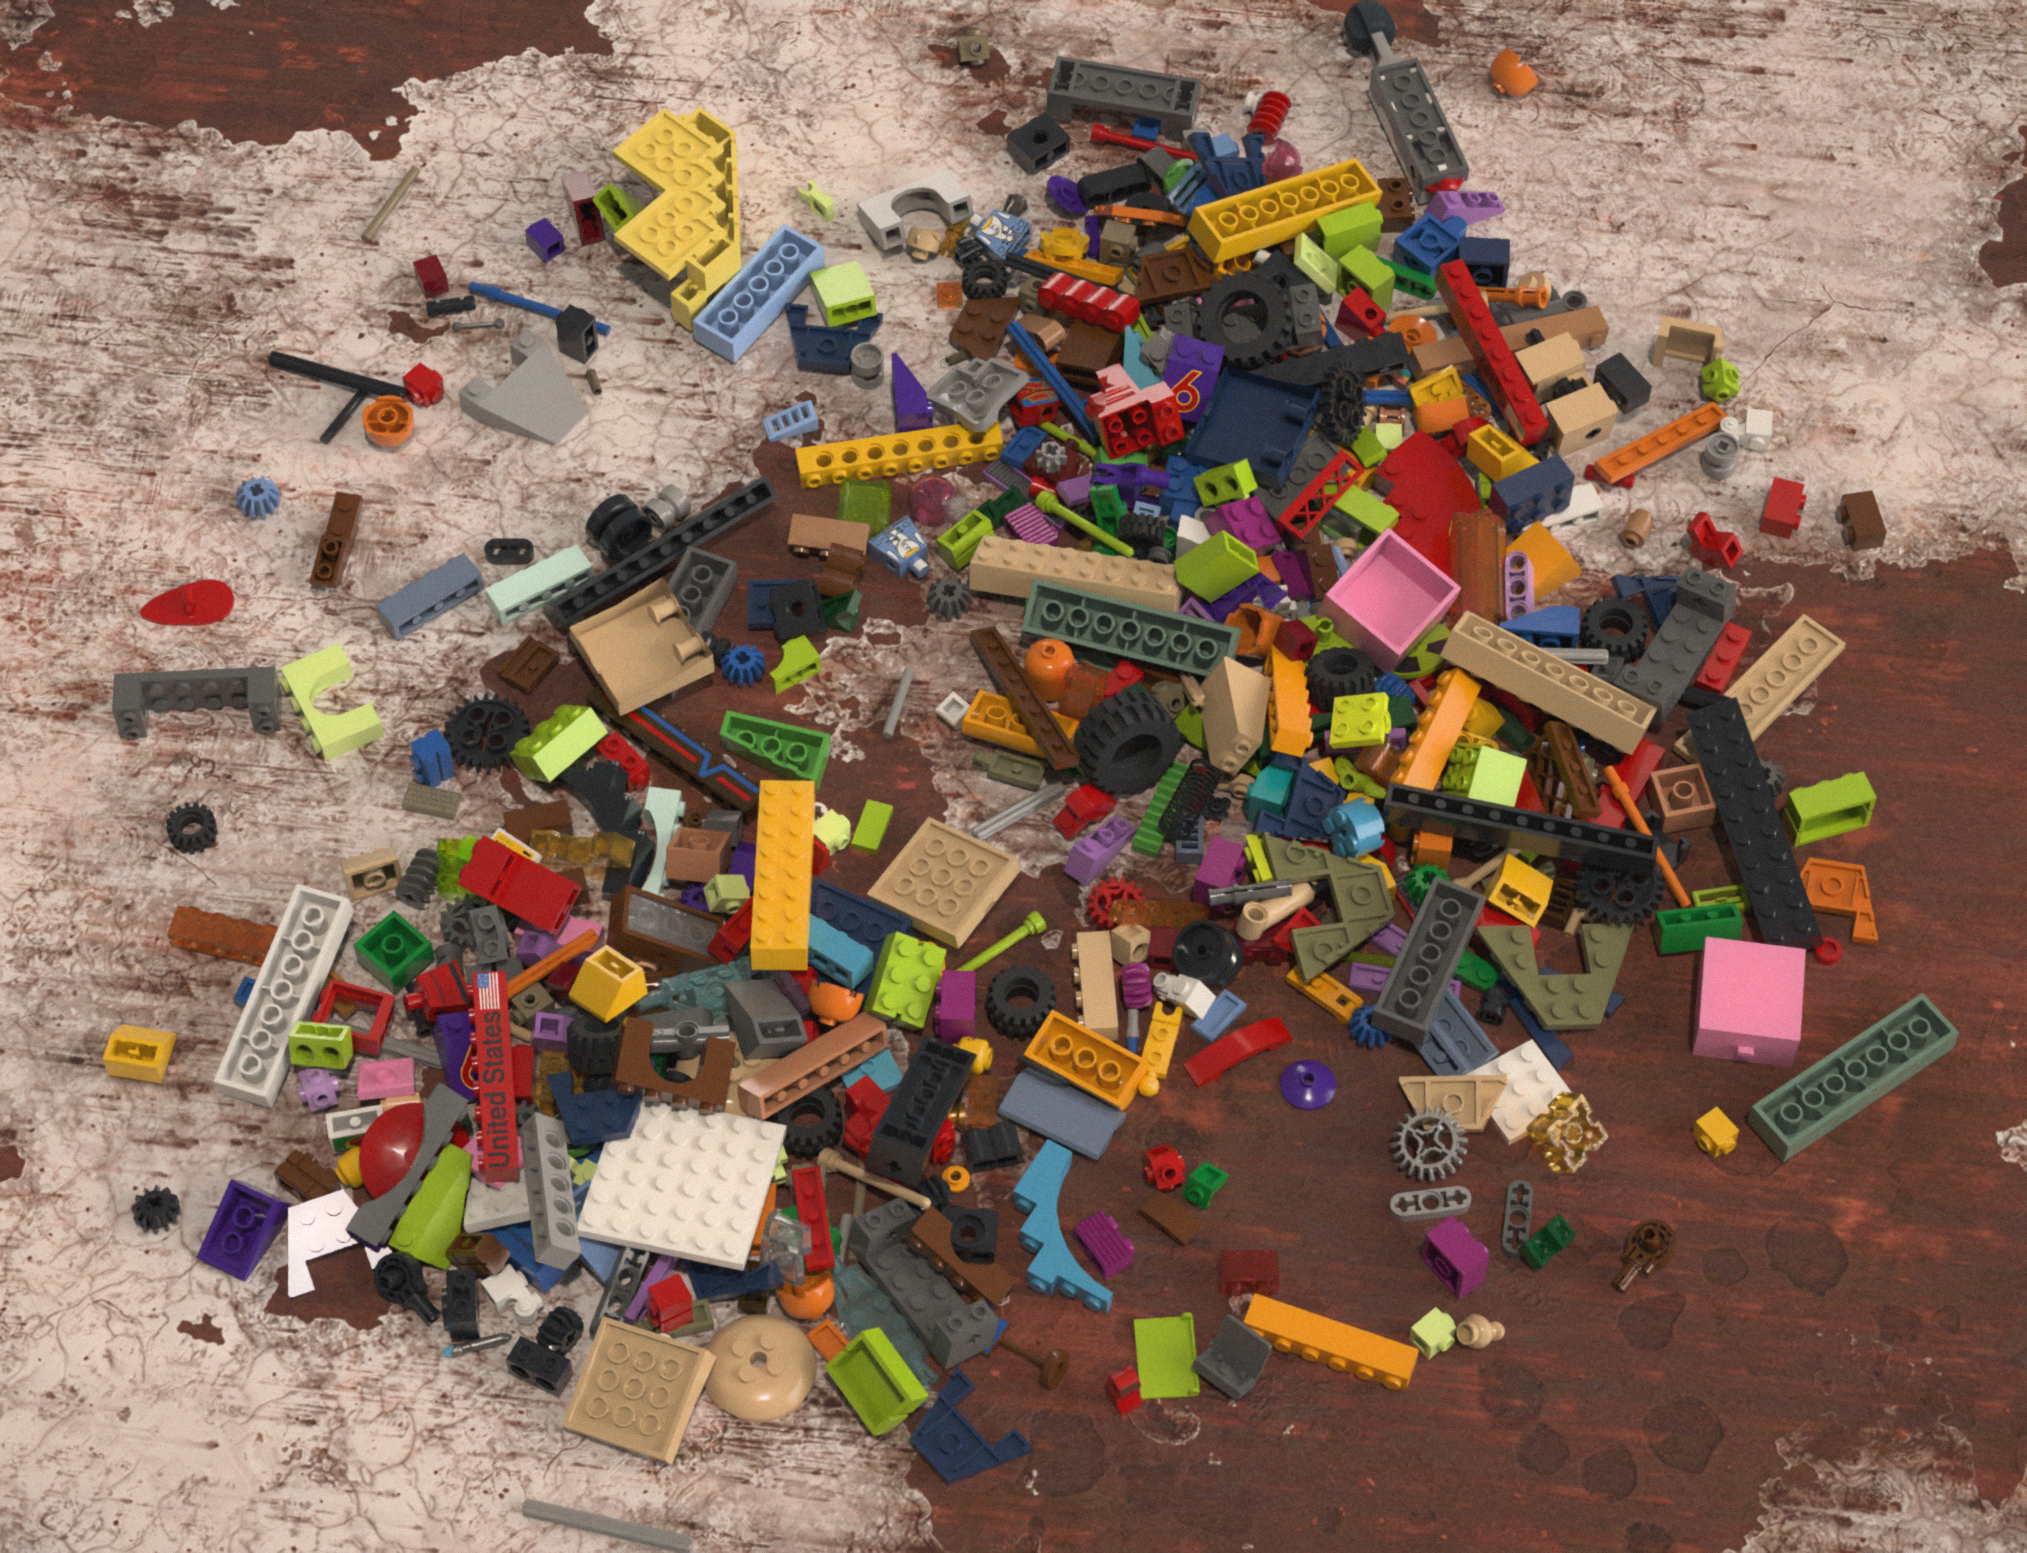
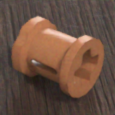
[1378,407,1406,431]

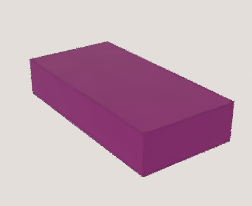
[1271,550,1313,601]

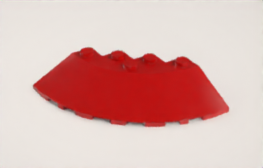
[1375,429,1486,622]

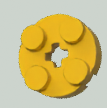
[1039,227,1090,260]

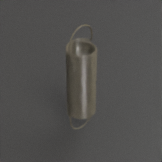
[940,351,969,368]
[586,365,602,399]

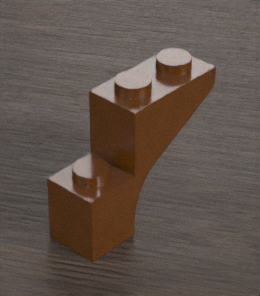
[1284,522,1339,600]

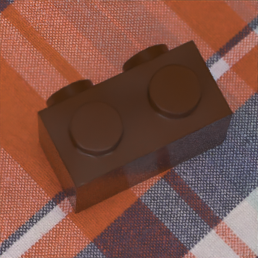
[1377,178,1415,233]

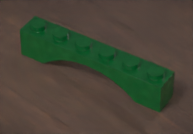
[1255,695,1417,770]

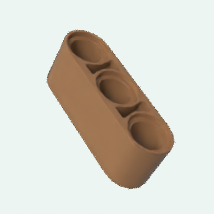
[1008,313,1066,353]

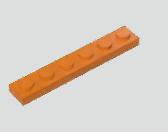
[1594,401,1729,484]

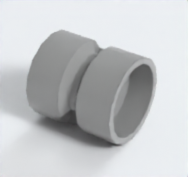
[851,342,884,390]
[1702,432,1740,480]
[642,484,691,533]

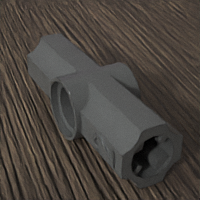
[649,1021,730,1058]

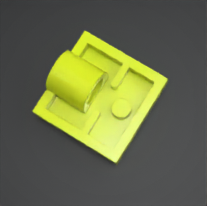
[1329,692,1391,749]
[1244,834,1274,883]

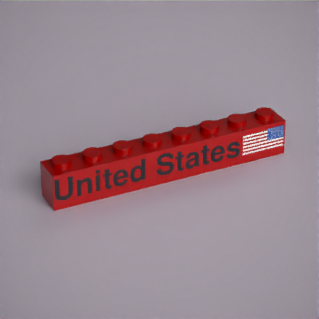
[1434,259,1549,447]
[467,971,519,1183]

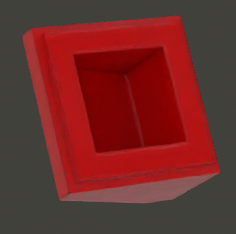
[812,837,830,876]

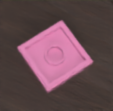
[357,1057,415,1101]

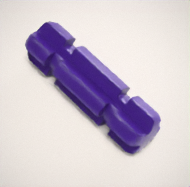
[1085,215,1100,259]

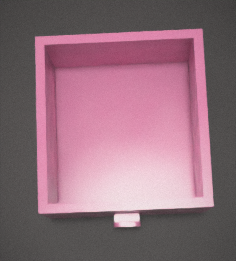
[1316,528,1461,674]
[1692,937,1806,1067]

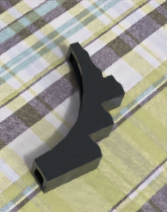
[553,760,656,898]

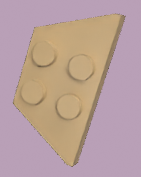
[1399,1075,1508,1133]

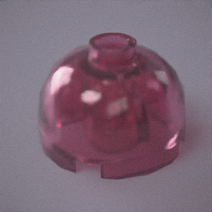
[1262,138,1303,181]
[907,474,958,527]

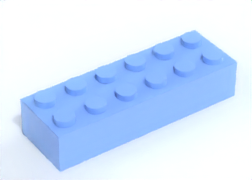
[693,224,825,363]

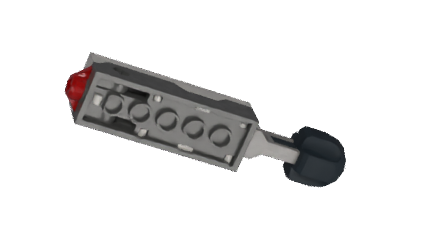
[1344,0,1469,204]

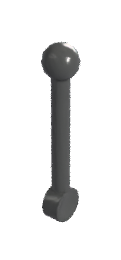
[452,318,505,332]

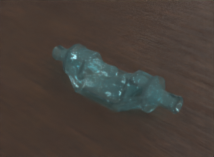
[636,956,779,1018]
[828,1251,938,1389]

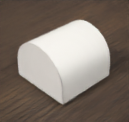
[935,692,970,729]

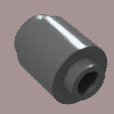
[1130,240,1167,274]

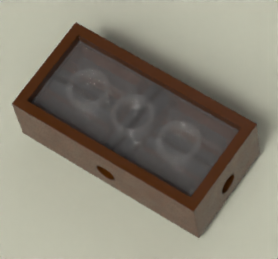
[606,884,724,979]

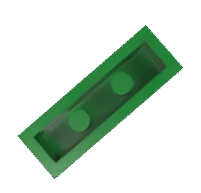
[1653,903,1743,954]

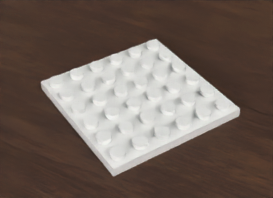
[577,1096,787,1271]

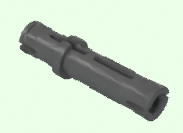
[1208,878,1292,907]

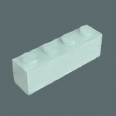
[485,544,593,626]

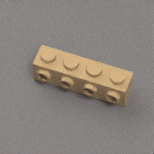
[1071,931,1118,1041]

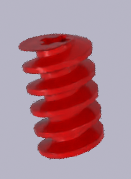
[1247,91,1291,146]

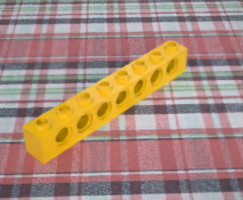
[795,420,1003,488]

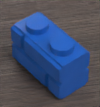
[409,729,455,788]

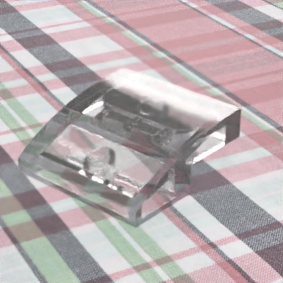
[759,1211,812,1286]

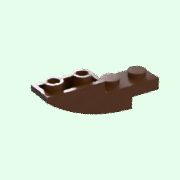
[309,491,363,589]

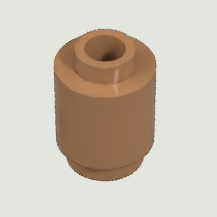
[1620,509,1653,548]

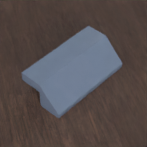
[1412,988,1500,1076]
[997,1067,1127,1160]

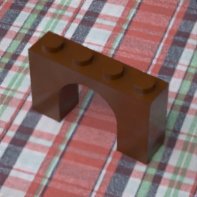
[499,799,590,907]
[609,1016,736,1115]

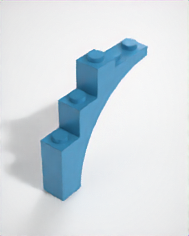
[1013,1139,1113,1314]

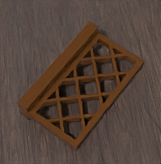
[1522,721,1603,821]

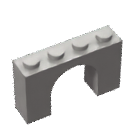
[857,169,974,250]

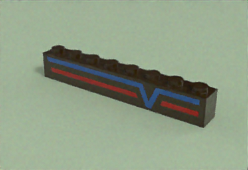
[586,684,760,827]

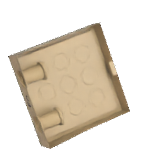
[569,577,715,716]
[867,817,1020,949]
[561,1316,717,1465]

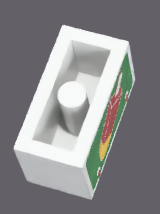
[325,1104,384,1154]

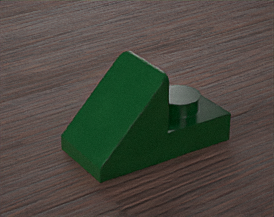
[821,589,862,633]

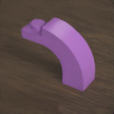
[515,930,591,978]

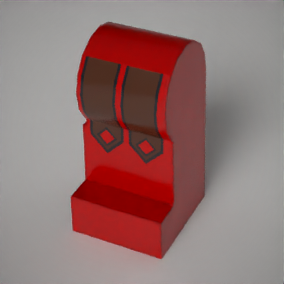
[1106,1365,1143,1417]

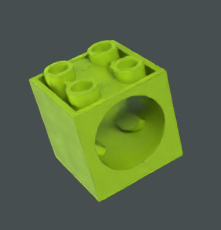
[1442,742,1527,807]

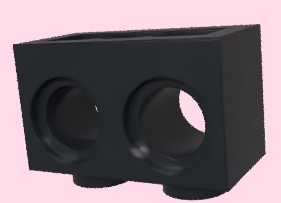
[506,1336,574,1398]

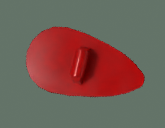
[140,579,234,626]

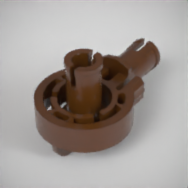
[1611,1219,1678,1294]

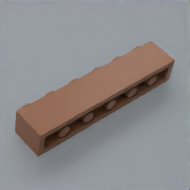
[737,1012,889,1120]

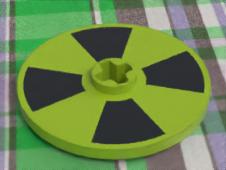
[1392,623,1451,679]

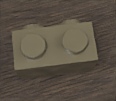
[1099,219,1139,276]

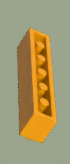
[1263,644,1313,757]
[1390,666,1482,790]
[1243,1293,1419,1391]

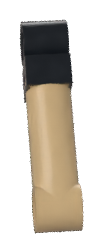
[1236,879,1332,940]

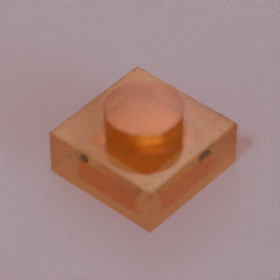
[937,282,963,309]

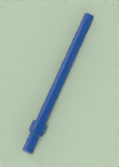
[469,281,611,335]

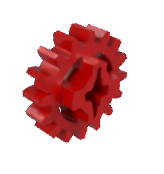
[1087,877,1146,934]

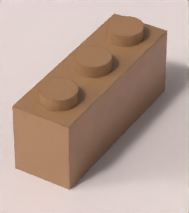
[788,513,872,558]

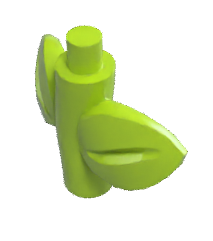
[1334,755,1387,799]

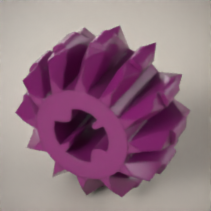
[1121,962,1152,1009]

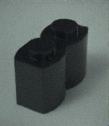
[960,1122,1023,1174]

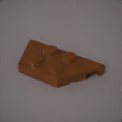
[1135,247,1222,306]
[949,296,1020,362]

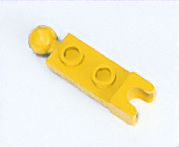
[1138,1002,1183,1097]

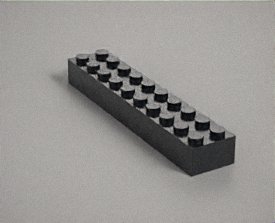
[1685,697,1824,951]

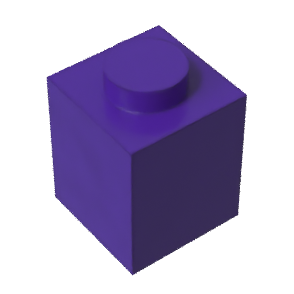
[525,218,565,263]

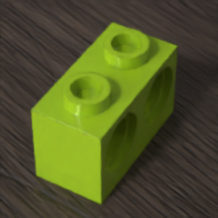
[1193,458,1258,508]
[288,1021,353,1070]

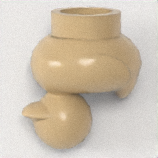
[1456,1314,1505,1349]

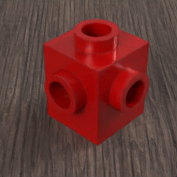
[1142,1143,1186,1191]

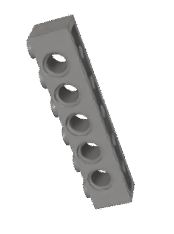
[520,1112,581,1270]

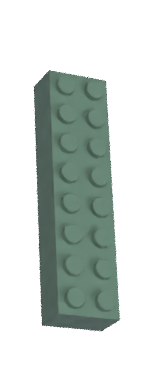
[1021,578,1243,676]
[1747,993,1959,1163]

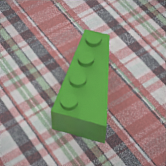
[720,710,832,794]

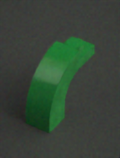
[1089,484,1128,558]

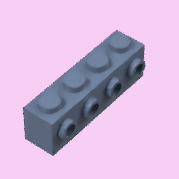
[376,552,484,641]

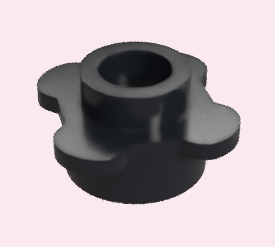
[1202,795,1231,822]

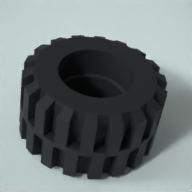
[1579,596,1649,666]
[1307,646,1375,712]
[987,964,1056,1041]
[566,1014,627,1074]
[772,1085,843,1160]

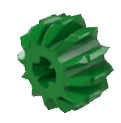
[1404,860,1451,906]

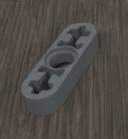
[1501,1180,1533,1259]

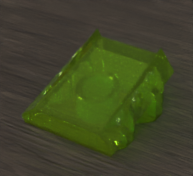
[837,477,892,539]
[436,838,481,894]

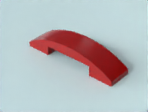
[1183,1017,1293,1089]

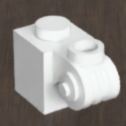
[1718,408,1773,451]
[1153,972,1216,1020]
[481,1264,544,1325]

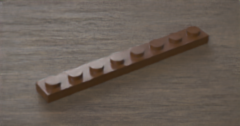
[970,626,1081,770]

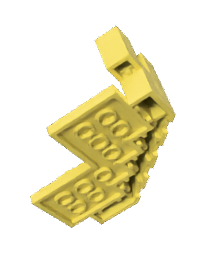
[612,106,742,331]

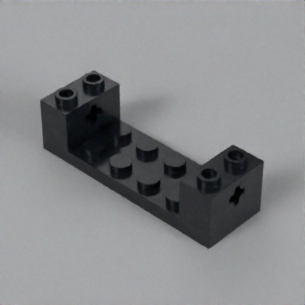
[864,1036,977,1188]

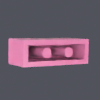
[514,914,605,955]

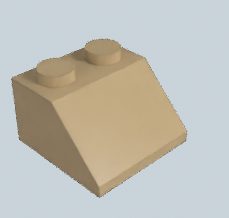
[340,846,402,902]

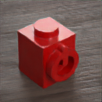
[402,362,445,409]

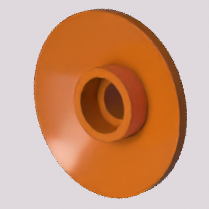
[1388,314,1437,356]

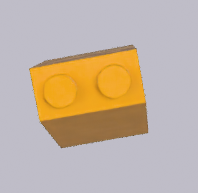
[1491,520,1582,602]

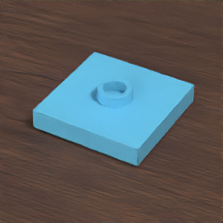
[839,1047,903,1093]

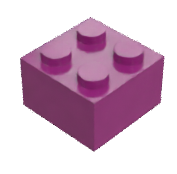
[1204,496,1282,557]
[1193,836,1247,917]
[935,970,976,1046]
[1421,1215,1489,1300]

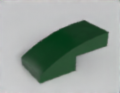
[976,485,1028,531]
[1518,1213,1577,1271]

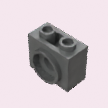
[465,904,510,965]

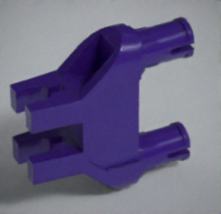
[1088,462,1171,511]

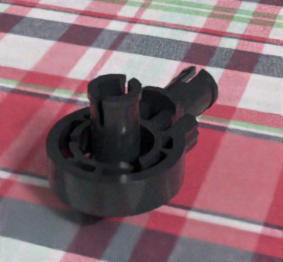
[374,1251,442,1326]

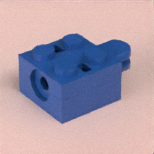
[1392,212,1467,278]
[1159,455,1213,531]

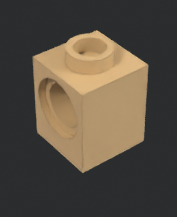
[1111,919,1150,965]

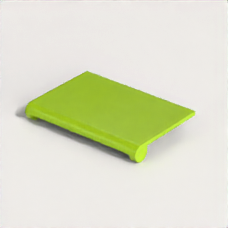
[1134,1313,1200,1400]

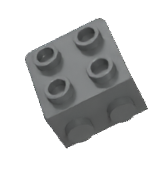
[1191,1314,1272,1401]

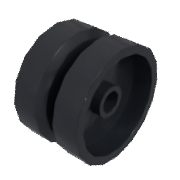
[585,494,653,561]
[1172,919,1244,988]

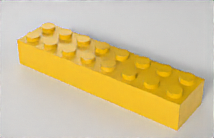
[1187,158,1383,264]
[750,780,815,970]

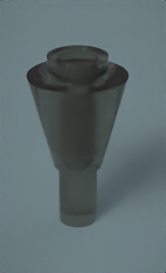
[1002,193,1028,217]

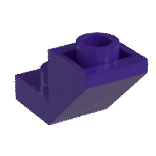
[728,842,756,894]

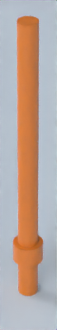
[1603,765,1692,908]

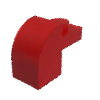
[1439,417,1494,462]
[1686,512,1743,569]
[1052,783,1117,840]

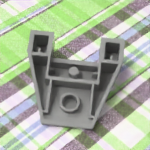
[458,329,588,446]

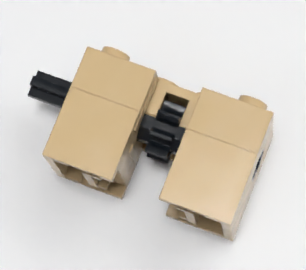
[1514,328,1618,458]

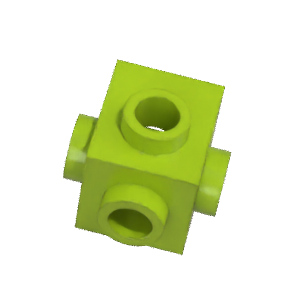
[1701,357,1740,403]

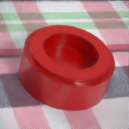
[1813,937,1842,966]

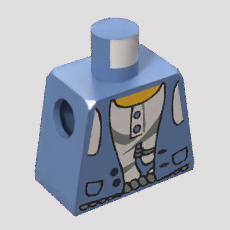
[969,209,1032,270]
[868,515,930,578]

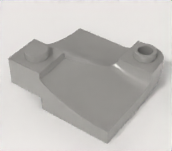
[926,357,1030,432]

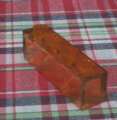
[167,906,278,968]

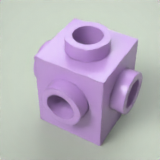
[297,1067,340,1112]

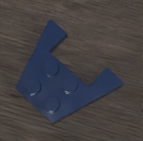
[1187,132,1266,199]
[785,303,883,373]
[1610,574,1682,656]
[1251,751,1346,843]
[1509,967,1625,1073]
[547,1059,656,1146]
[683,1258,785,1302]
[909,1367,1032,1485]

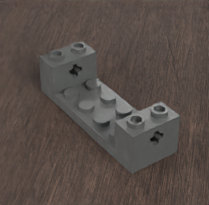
[1047,56,1201,140]
[1164,283,1325,351]
[1614,566,1736,727]
[112,666,282,740]
[848,1196,999,1370]

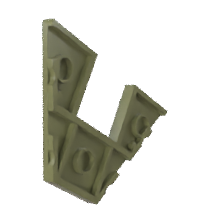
[1262,832,1395,984]
[1474,923,1634,1030]

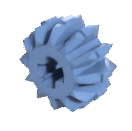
[236,475,280,520]

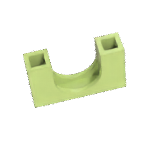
[279,643,384,761]

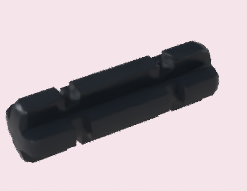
[426,295,476,317]

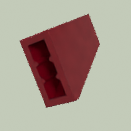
[561,171,606,245]

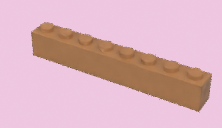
[1409,305,1609,381]

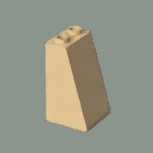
[1200,656,1270,776]

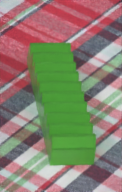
[1132,760,1196,859]

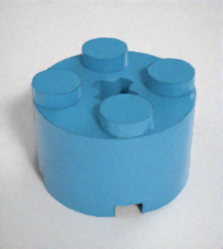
[1322,797,1385,858]

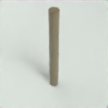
[361,166,420,243]
[848,1158,868,1264]

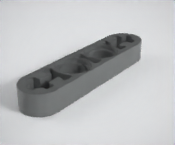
[589,1246,650,1340]

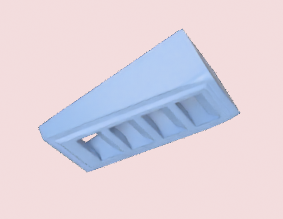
[762,400,819,443]

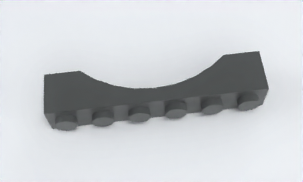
[345,1082,469,1247]

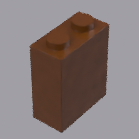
[1055,318,1125,387]

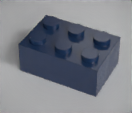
[1487,454,1575,537]

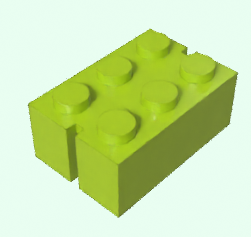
[1316,474,1399,551]
[509,704,608,782]
[1781,771,1877,847]
[863,931,947,1031]
[824,1327,929,1436]

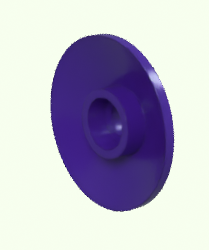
[1047,175,1089,214]
[1280,1060,1336,1111]

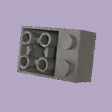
[722,979,808,1059]

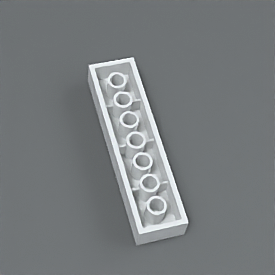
[213,884,354,1109]

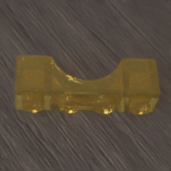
[529,830,636,868]

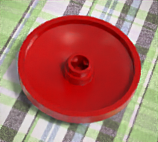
[358,1102,470,1206]

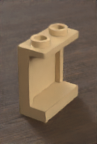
[1652,315,1725,368]

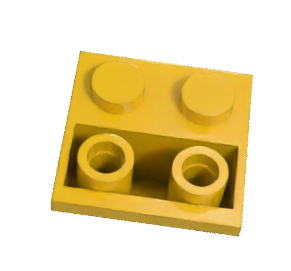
[1466,424,1540,482]
[1483,853,1553,928]
[568,945,648,1023]
[103,1024,177,1084]

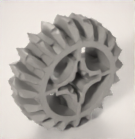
[1391,1105,1468,1182]

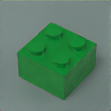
[354,910,435,994]

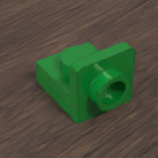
[1182,1161,1229,1210]

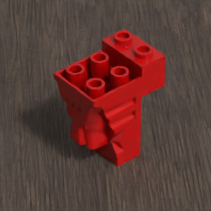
[1084,363,1185,460]
[457,835,582,936]
[843,1074,955,1193]

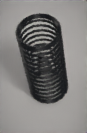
[1158,758,1222,840]

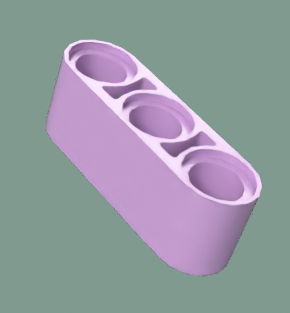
[1505,550,1535,620]

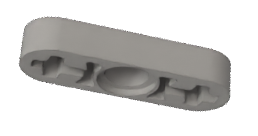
[1389,1186,1471,1222]

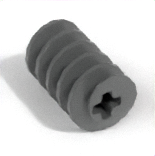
[395,848,450,909]

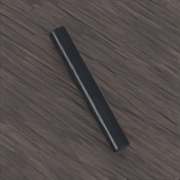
[319,390,369,445]

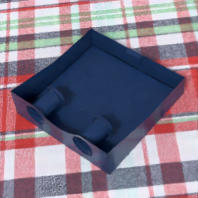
[1184,365,1321,490]
[764,877,915,1016]

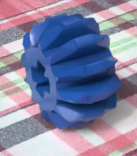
[720,642,766,688]
[1374,672,1416,707]
[1349,1001,1393,1050]

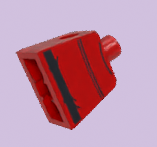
[403,960,474,1022]

